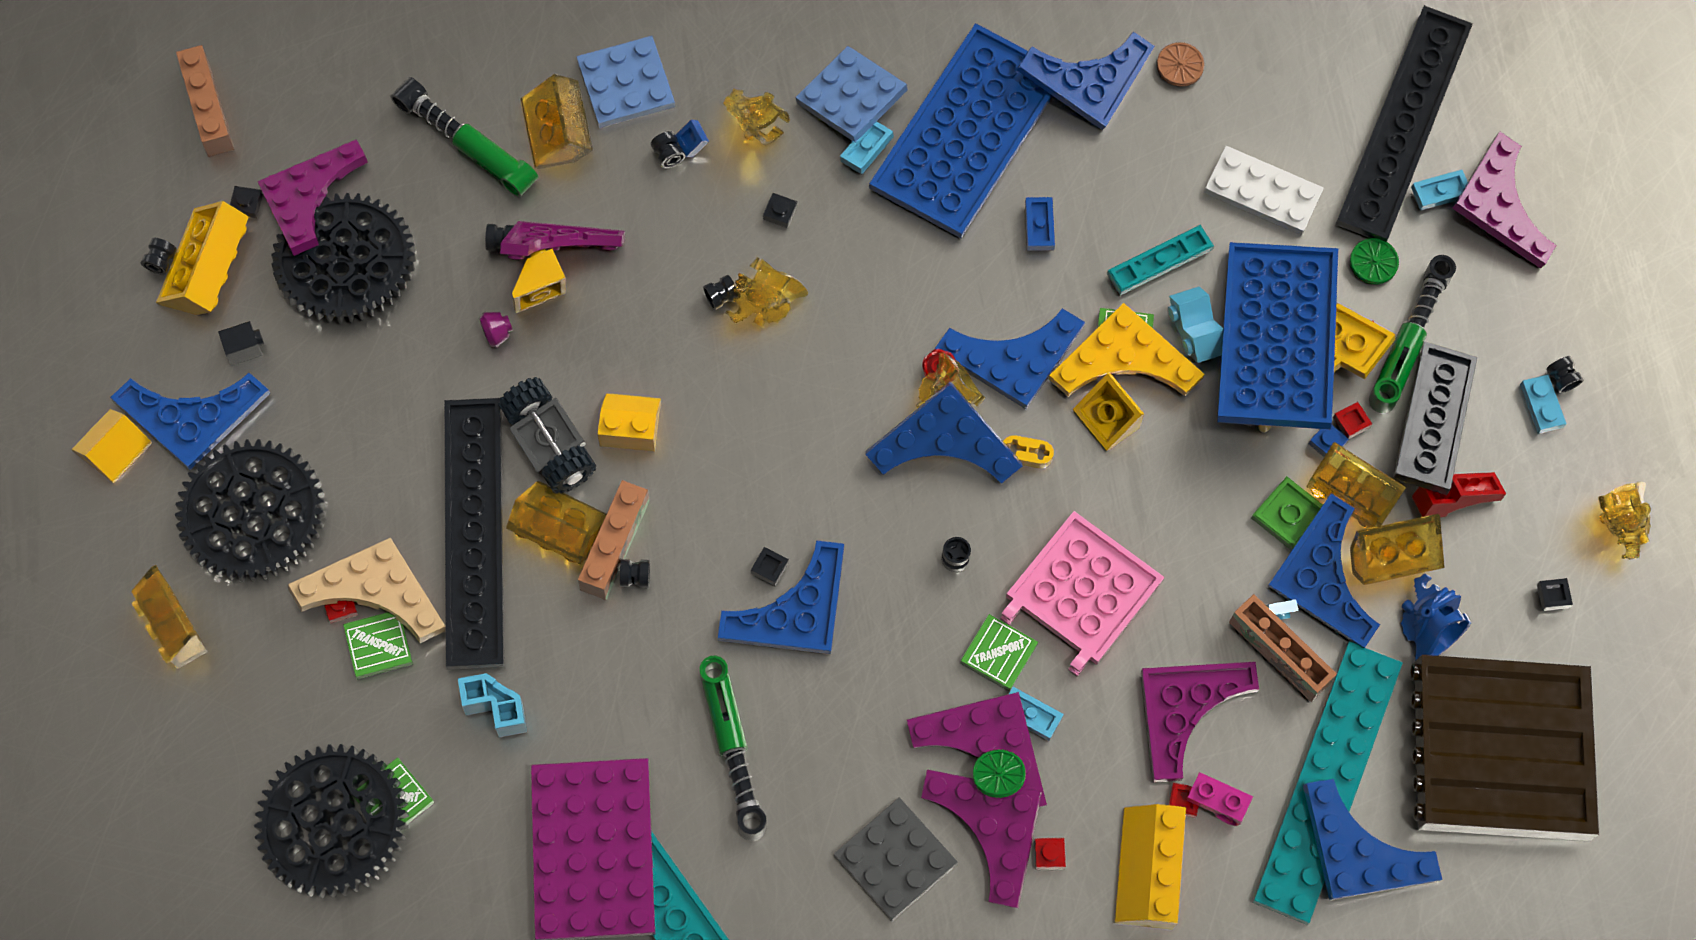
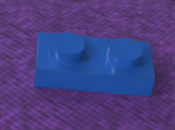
[1025,197,1055,251]

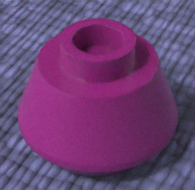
[479,312,513,348]

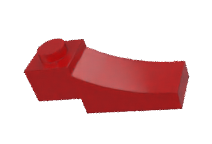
[1412,472,1507,518]

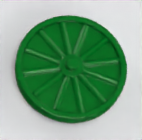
[1350,238,1399,284]
[973,750,1026,798]

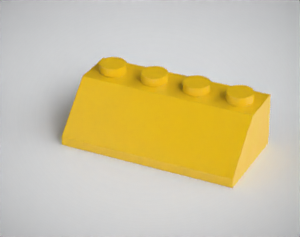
[156,201,249,315]
[1114,804,1186,930]

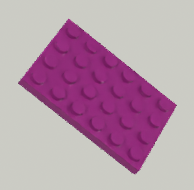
[531,758,655,940]

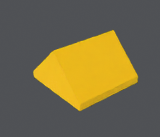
[1073,373,1144,451]
[72,409,152,483]

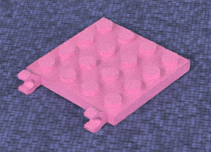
[1000,511,1165,676]

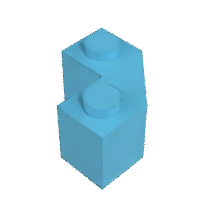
[1168,287,1224,363]
[458,673,527,737]

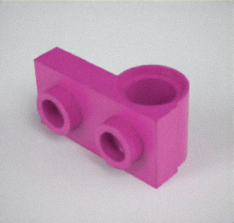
[1187,772,1253,826]

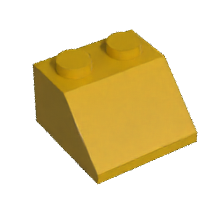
[512,248,566,313]
[598,393,661,452]

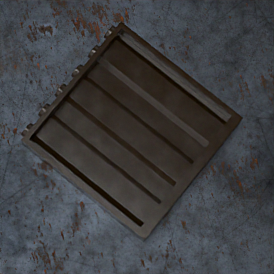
[1410,655,1599,841]

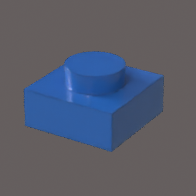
[676,120,709,158]
[1308,425,1349,462]

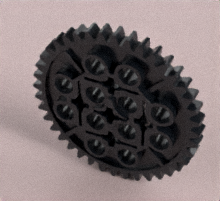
[271,193,416,323]
[175,439,326,582]
[254,744,409,898]

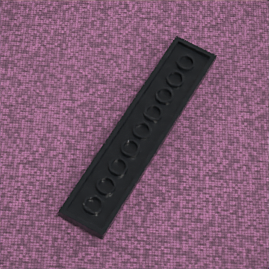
[1336,5,1473,242]
[444,398,505,670]

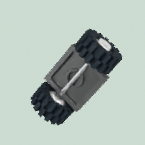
[498,377,596,494]

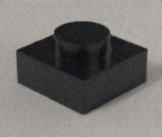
[230,186,263,218]
[763,193,798,228]
[751,547,789,586]
[1537,578,1573,611]

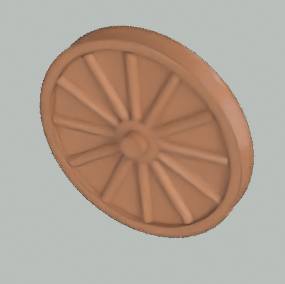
[1157,42,1204,86]

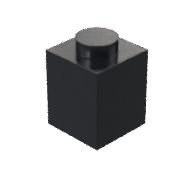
[218,321,264,366]

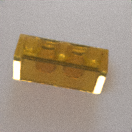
[521,74,593,169]
[1307,442,1406,532]
[506,481,607,565]
[1350,514,1445,585]
[131,565,208,669]

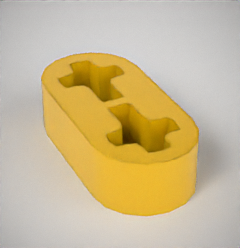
[1003,436,1054,468]

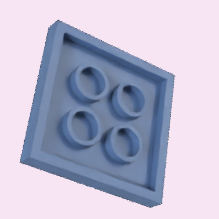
[577,36,675,128]
[795,46,908,143]

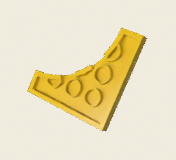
[1049,303,1205,397]

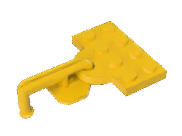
[1258,302,1395,433]

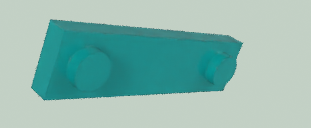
[1107,225,1214,296]

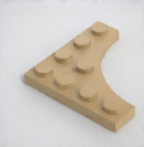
[288,538,445,643]

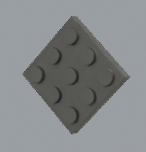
[834,797,958,921]

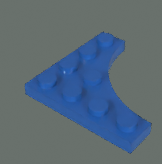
[1016,31,1155,130]
[935,308,1085,409]
[110,373,270,470]
[865,382,1023,484]
[1268,493,1380,648]
[718,540,844,654]
[1303,779,1443,900]

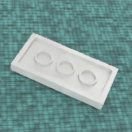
[1204,146,1324,235]

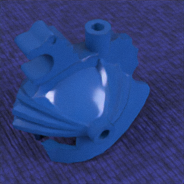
[1401,574,1472,661]

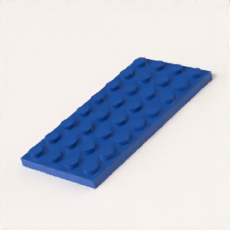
[869,23,1053,239]
[1218,242,1339,430]

